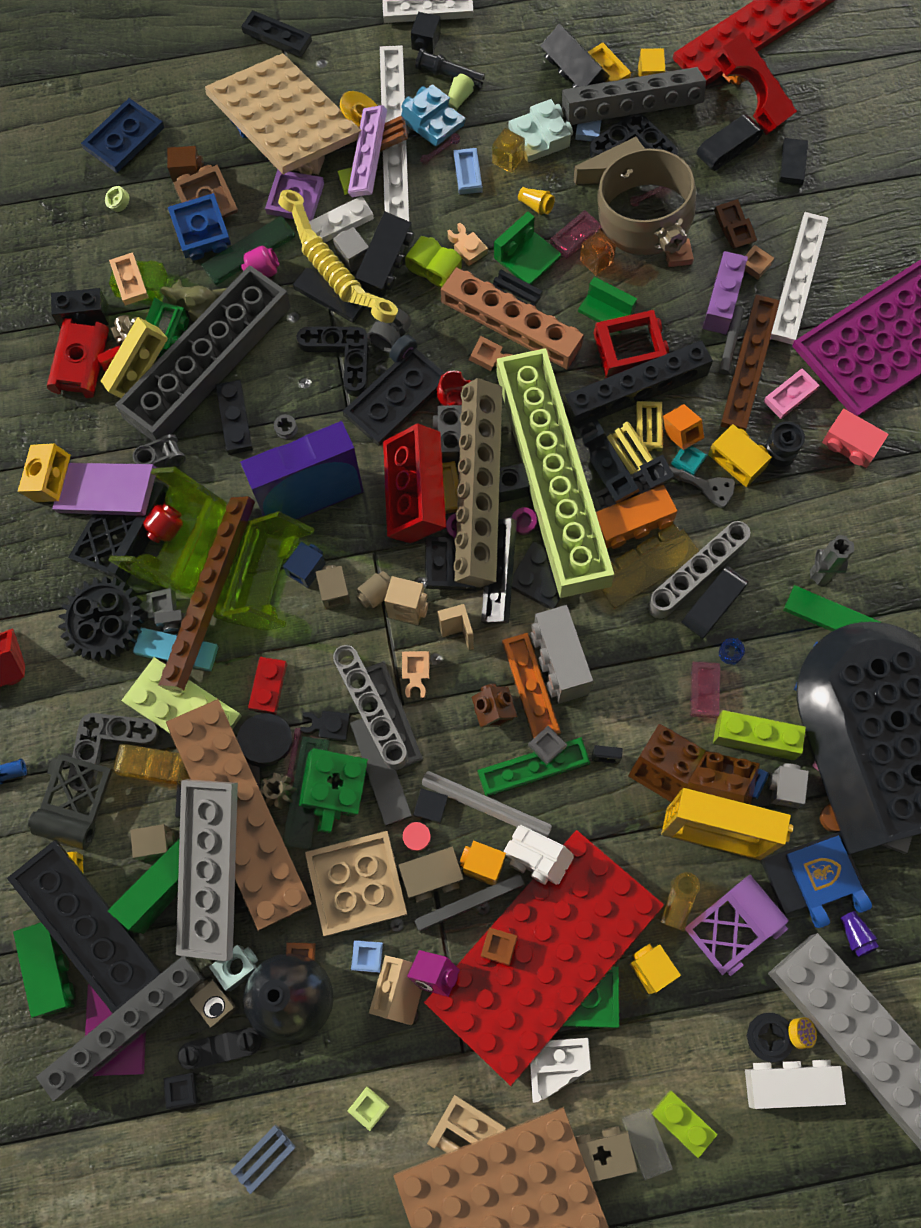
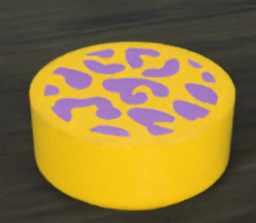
[788,1017,817,1049]

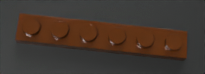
[720,294,780,431]

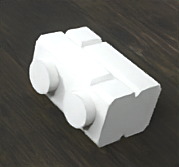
[504,825,574,885]

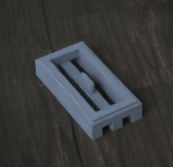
[231,1125,296,1194]

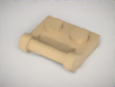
[427,1095,506,1153]

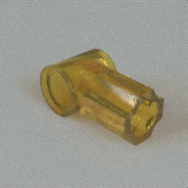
[660,872,700,932]

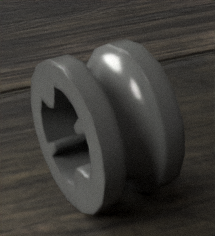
[274,414,298,439]

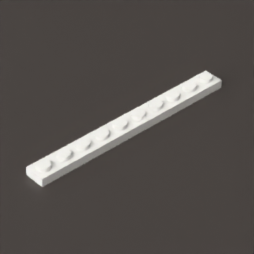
[380,46,409,247]

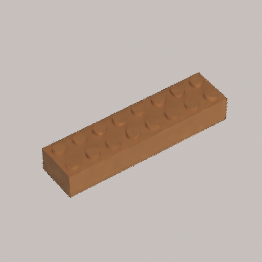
[166,699,311,932]

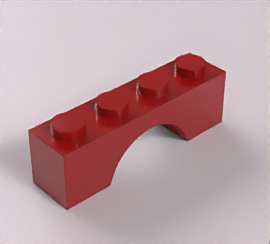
[713,32,797,135]

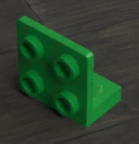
[494,211,561,285]

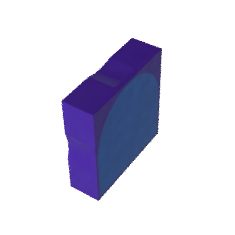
[240,421,364,531]

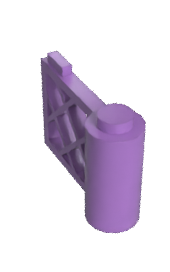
[684,874,789,976]

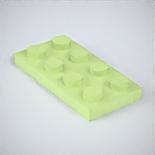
[121,657,242,734]

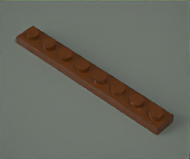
[158,496,255,691]

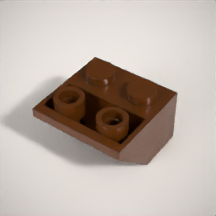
[688,751,760,805]

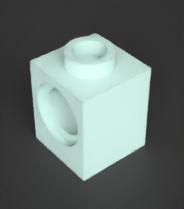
[209,945,258,992]

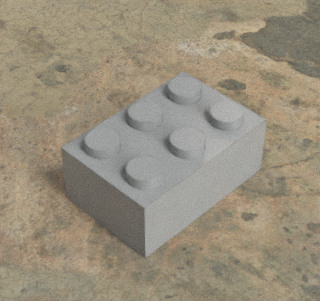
[530,605,593,704]

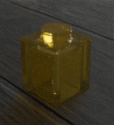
[492,128,525,173]

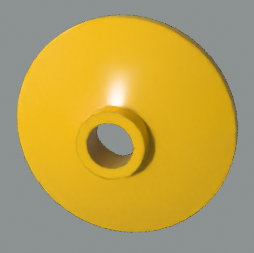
[340,91,377,128]

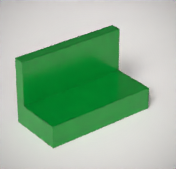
[578,276,637,333]

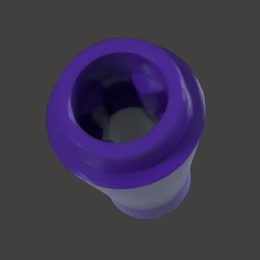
[840,911,879,957]

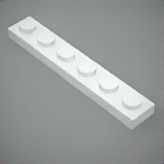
[770,212,828,345]

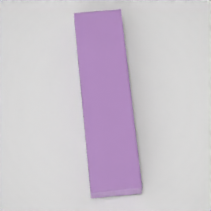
[348,105,387,197]

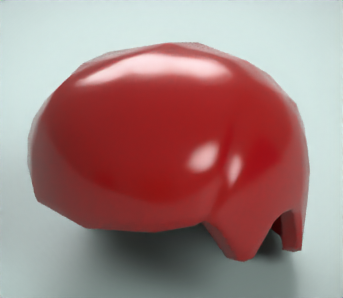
[437,371,471,406]

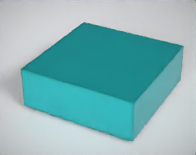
[671,445,707,476]

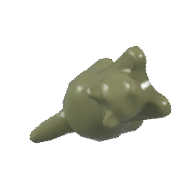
[160,279,227,322]

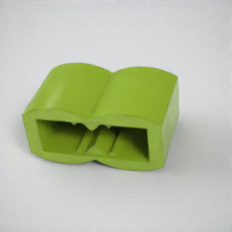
[405,236,462,288]

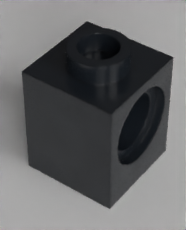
[499,463,530,503]

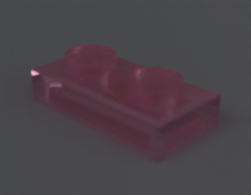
[550,210,601,259]
[690,661,720,718]

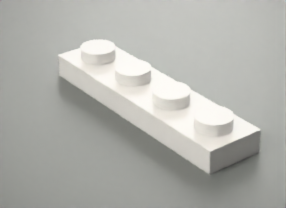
[383,0,473,23]

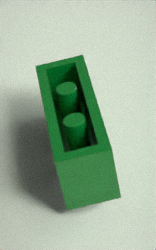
[13,923,76,1018]

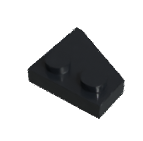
[425,536,477,591]

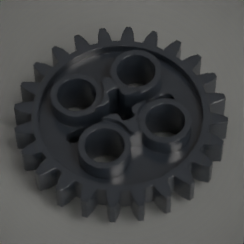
[58,576,145,662]

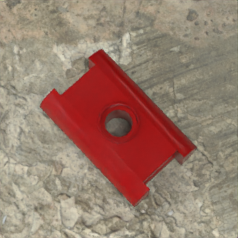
[47,318,109,398]

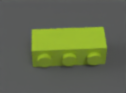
[713,710,806,760]

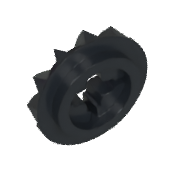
[746,1013,794,1062]

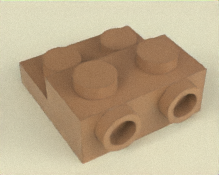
[173,165,238,218]

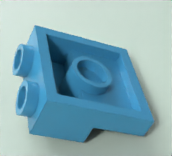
[401,84,466,146]

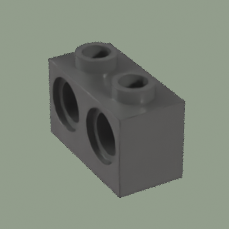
[433,405,462,463]

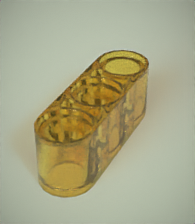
[112,744,190,785]

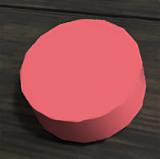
[403,822,431,851]

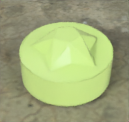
[105,186,129,212]

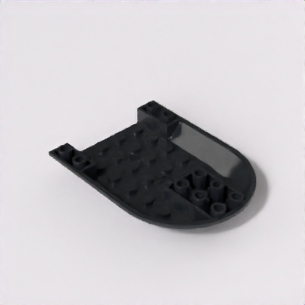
[796,622,921,855]

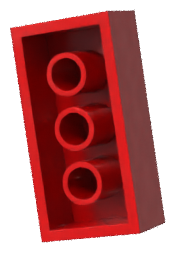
[383,423,446,543]

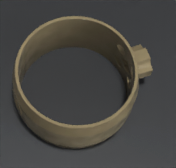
[598,149,696,255]

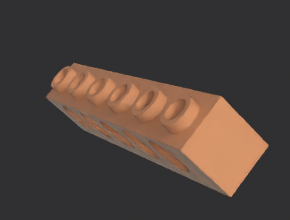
[441,267,584,369]

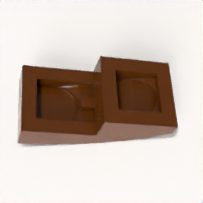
[714,199,757,249]

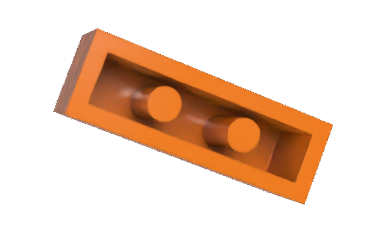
[596,485,677,549]

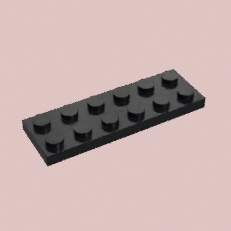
[7,840,161,1014]

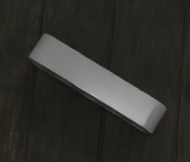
[648,521,751,619]
[333,645,408,770]

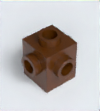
[471,684,517,727]

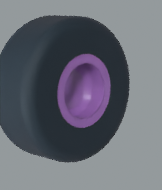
[390,335,417,362]

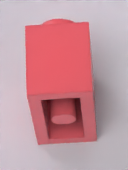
[822,408,889,468]

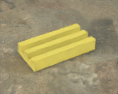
[636,401,663,451]
[607,422,653,474]

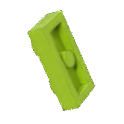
[651,1091,718,1158]

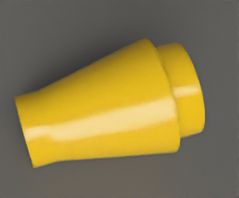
[518,187,555,215]

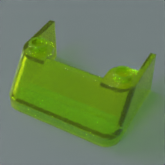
[108,467,227,594]
[213,511,314,631]

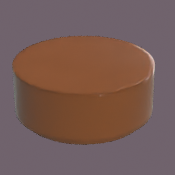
[820,804,840,832]

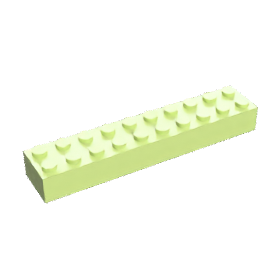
[497,348,614,598]

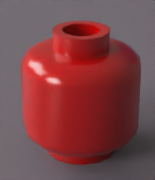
[143,503,183,543]

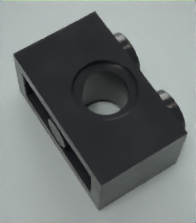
[51,288,109,330]

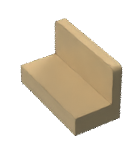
[438,604,474,650]
[369,955,422,1025]

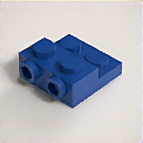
[168,193,231,260]

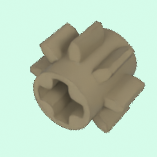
[111,315,137,344]
[260,773,297,809]

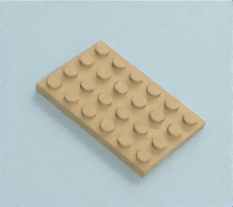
[205,53,362,174]

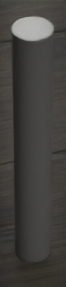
[719,306,744,375]

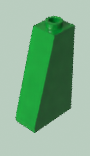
[108,839,180,934]

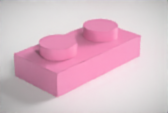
[764,369,820,419]

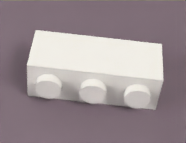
[745,1060,846,1109]

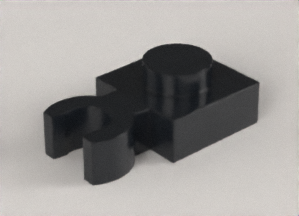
[300,710,350,742]

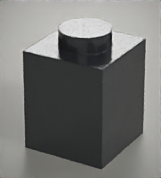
[411,11,441,54]

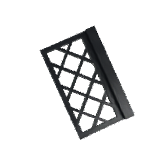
[68,481,174,583]

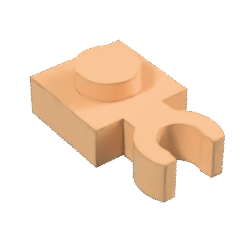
[448,223,488,266]
[402,651,430,698]

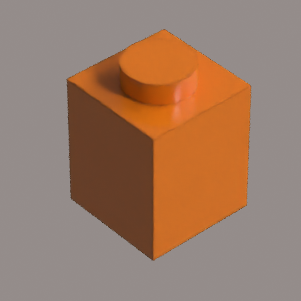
[663,404,704,450]

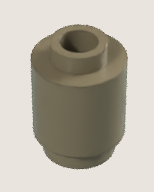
[356,571,391,609]

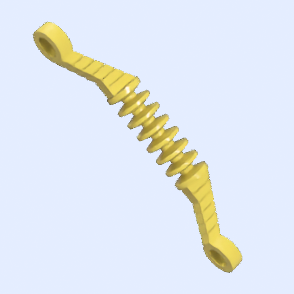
[278,190,398,323]

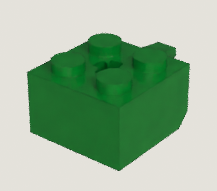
[299,748,368,833]

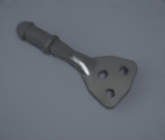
[669,466,735,508]

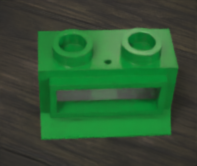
[145,297,189,357]

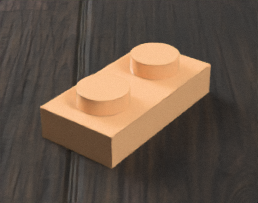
[109,253,149,306]

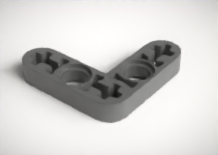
[68,713,160,793]

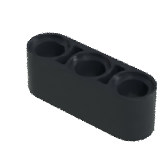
[696,114,764,171]
[681,566,749,639]

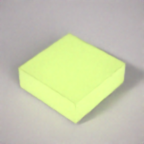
[348,1086,390,1131]

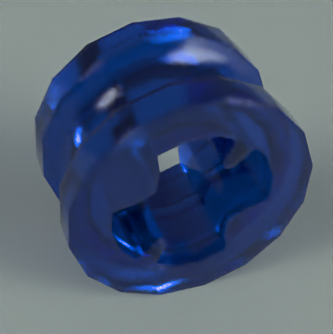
[719,638,745,665]

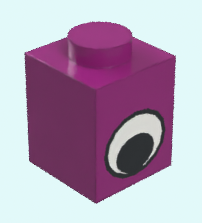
[407,950,460,997]

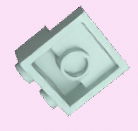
[509,99,573,163]

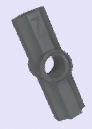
[810,535,854,586]

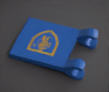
[786,835,872,928]

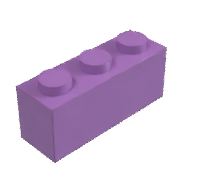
[702,251,748,335]

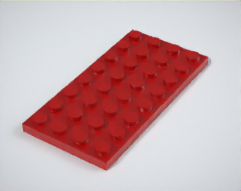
[424,830,664,1087]

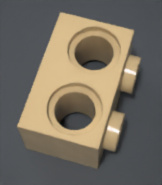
[385,576,429,625]

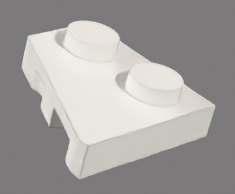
[530,1038,591,1103]

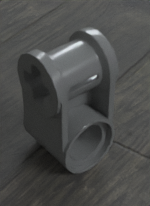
[133,434,186,474]

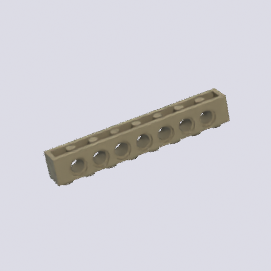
[454,378,502,588]

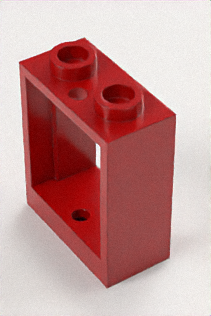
[593,310,669,378]

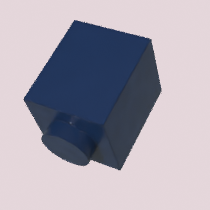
[283,542,326,588]

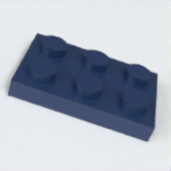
[81,98,165,173]

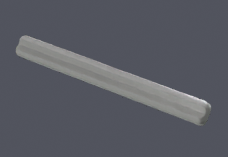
[422,771,552,838]

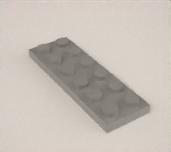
[176,779,238,961]

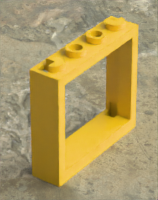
[661,788,793,860]

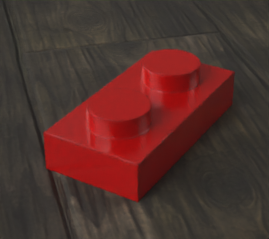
[248,657,287,715]

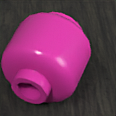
[241,245,280,278]

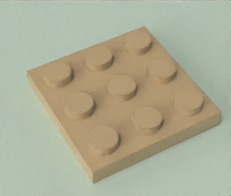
[305,831,408,937]

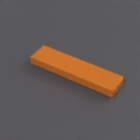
[502,633,561,739]

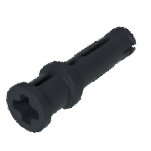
[415,48,485,89]

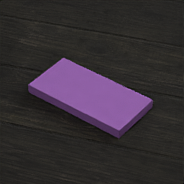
[52,463,157,516]

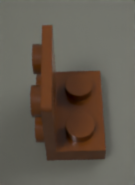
[628,724,705,802]

